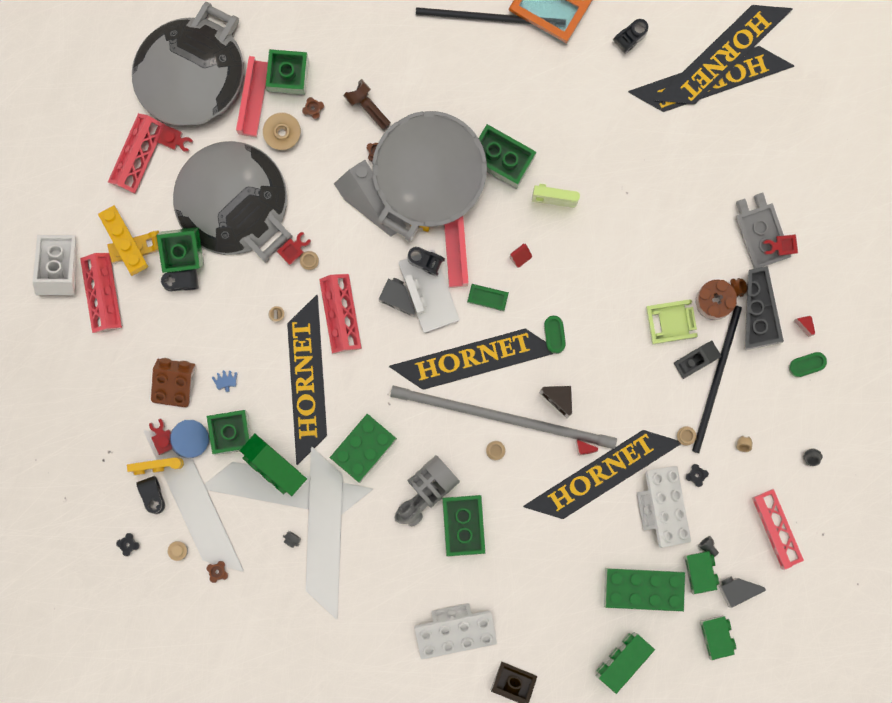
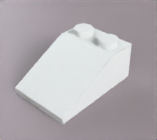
[33,235,76,295]

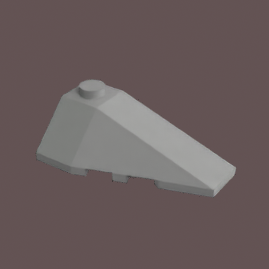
[334,160,407,237]

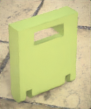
[532,184,580,208]
[646,299,698,345]

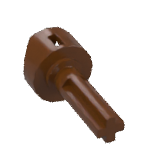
[343,79,391,130]

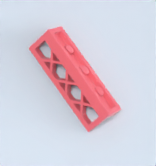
[236,56,268,137]
[108,113,165,193]
[444,216,469,288]
[80,253,122,333]
[319,274,362,354]
[752,489,804,570]

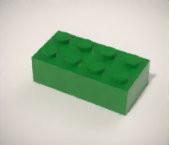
[604,568,685,612]

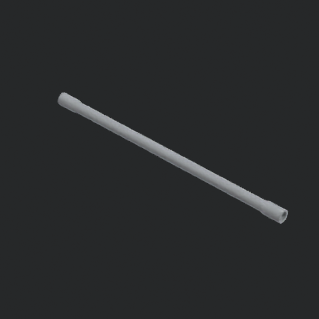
[390,385,617,449]

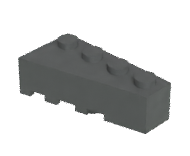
[745,266,784,350]

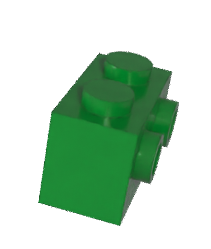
[684,551,719,594]
[700,616,737,660]

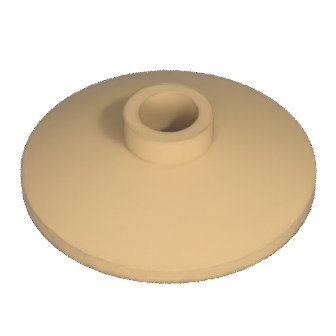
[263,113,301,150]

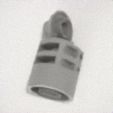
[394,455,460,526]

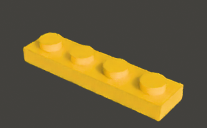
[98,205,148,276]

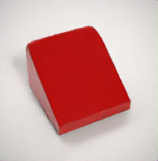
[510,243,532,268]
[794,316,815,337]
[576,440,598,455]

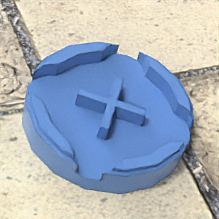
[170,420,209,458]

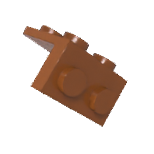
[151,358,195,407]

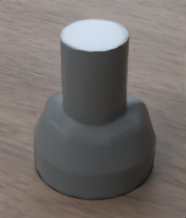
[699,536,719,557]

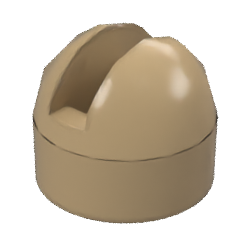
[268,306,284,322]
[737,436,753,452]

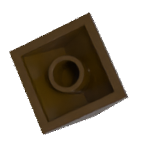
[539,386,572,418]
[490,661,537,703]

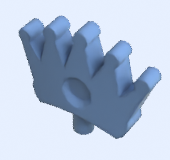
[212,370,238,392]

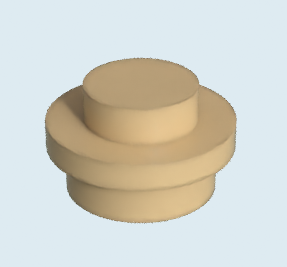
[300,251,319,270]
[677,426,696,446]
[486,441,505,460]
[168,541,187,561]

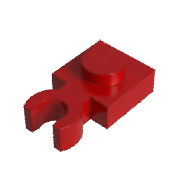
[157,125,193,153]
[277,232,311,266]
[763,234,798,256]
[149,419,173,455]

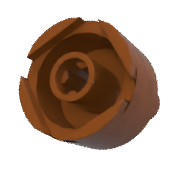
[695,280,737,320]

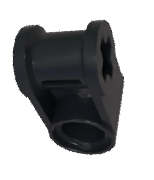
[613,19,649,54]
[407,247,445,276]
[161,269,199,292]
[136,476,165,514]

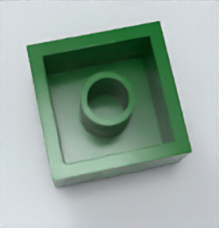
[266,49,308,95]
[156,227,204,273]
[206,410,251,455]

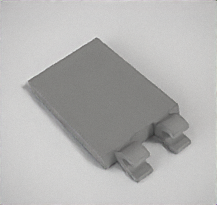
[736,192,791,269]

